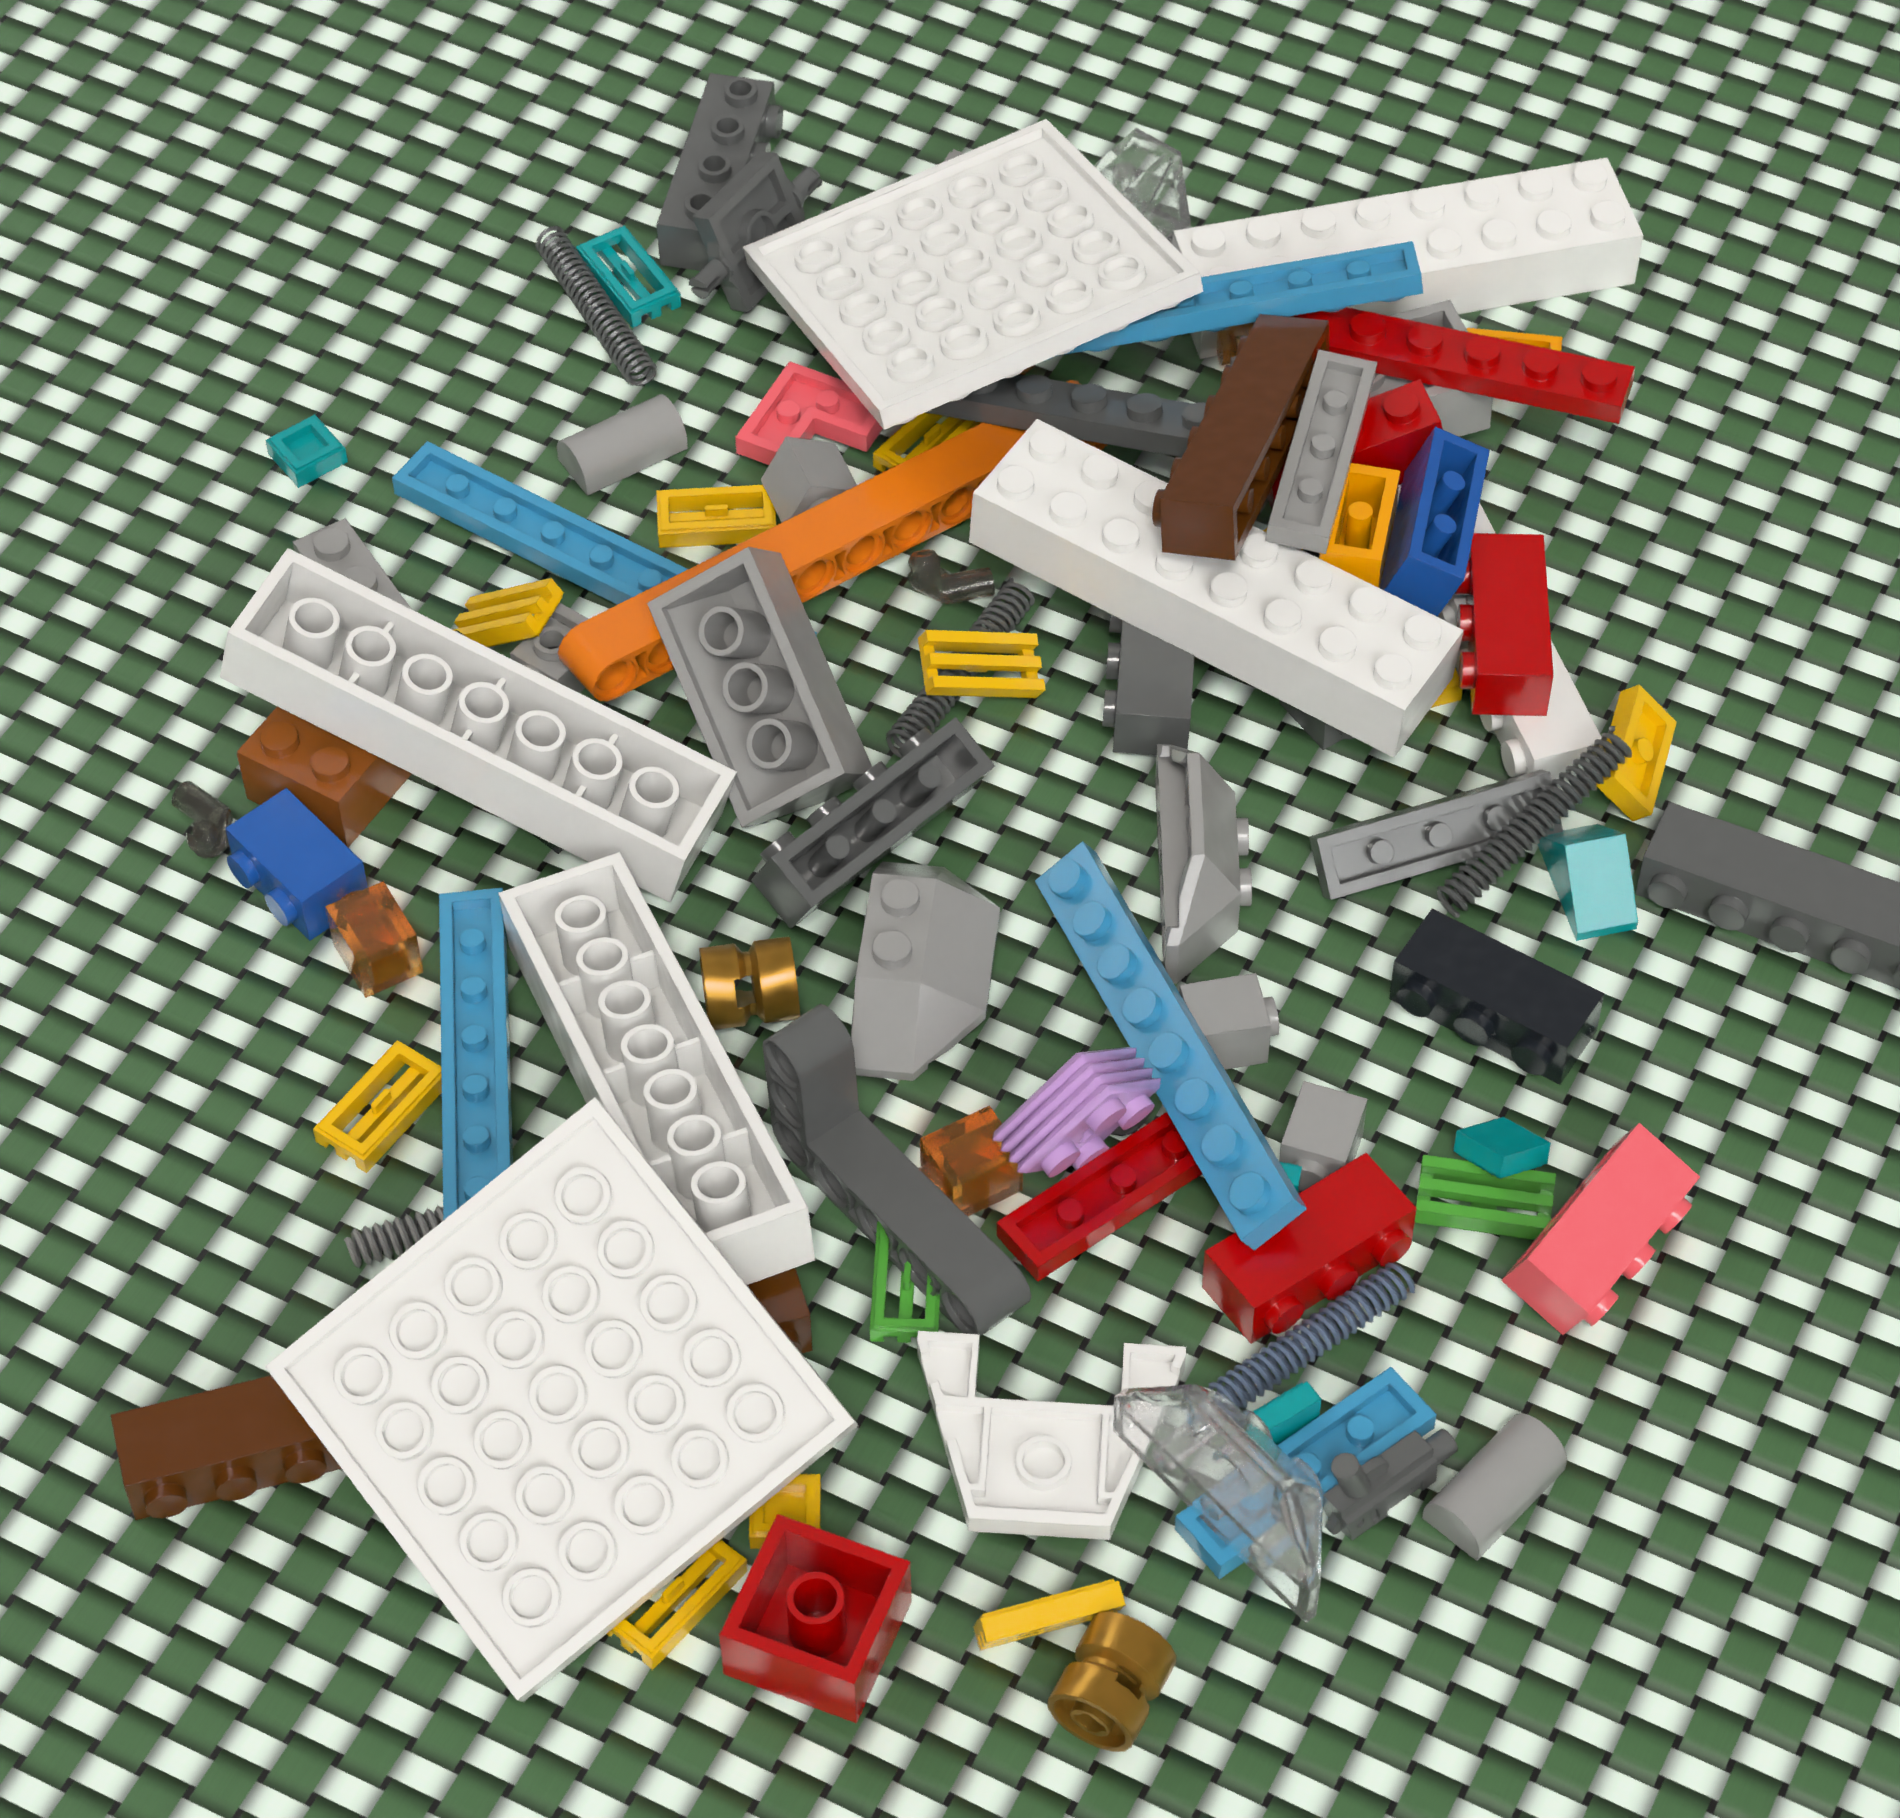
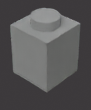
[761,437,857,522]
[1179,973,1279,1069]
[1279,1081,1368,1191]

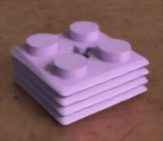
[992,1047,1161,1178]

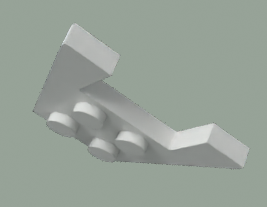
[917,1331,1186,1540]

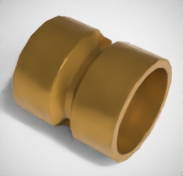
[699,936,800,1030]
[1048,1612,1176,1752]

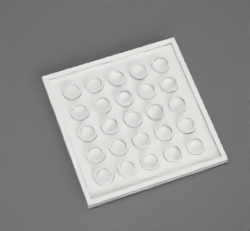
[743,119,1203,430]
[265,1097,859,1702]

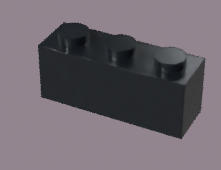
[1389,908,1604,1085]

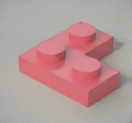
[735,361,883,465]

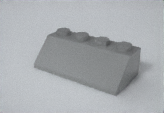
[647,547,872,828]

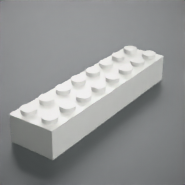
[1172,158,1644,359]
[969,419,1464,757]
[220,548,737,902]
[499,852,815,1285]

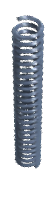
[1183,1263,1415,1432]

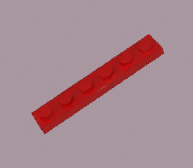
[1289,307,1635,424]

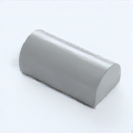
[557,394,688,496]
[1422,1413,1567,1561]

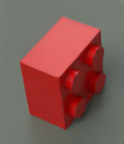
[719,1514,912,1723]

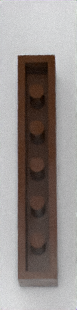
[1152,314,1330,561]

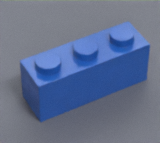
[1380,427,1490,617]

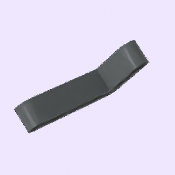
[763,1004,1031,1337]

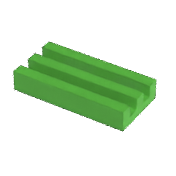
[1415,1155,1556,1240]
[870,1221,940,1343]

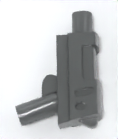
[1321,1429,1458,1541]

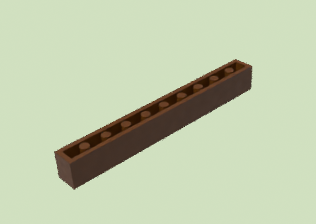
[110,1268,813,1520]

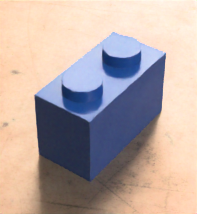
[225,788,370,941]

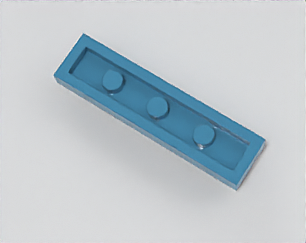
[1175,1367,1437,1579]

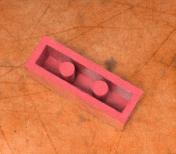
[1501,1123,1700,1335]

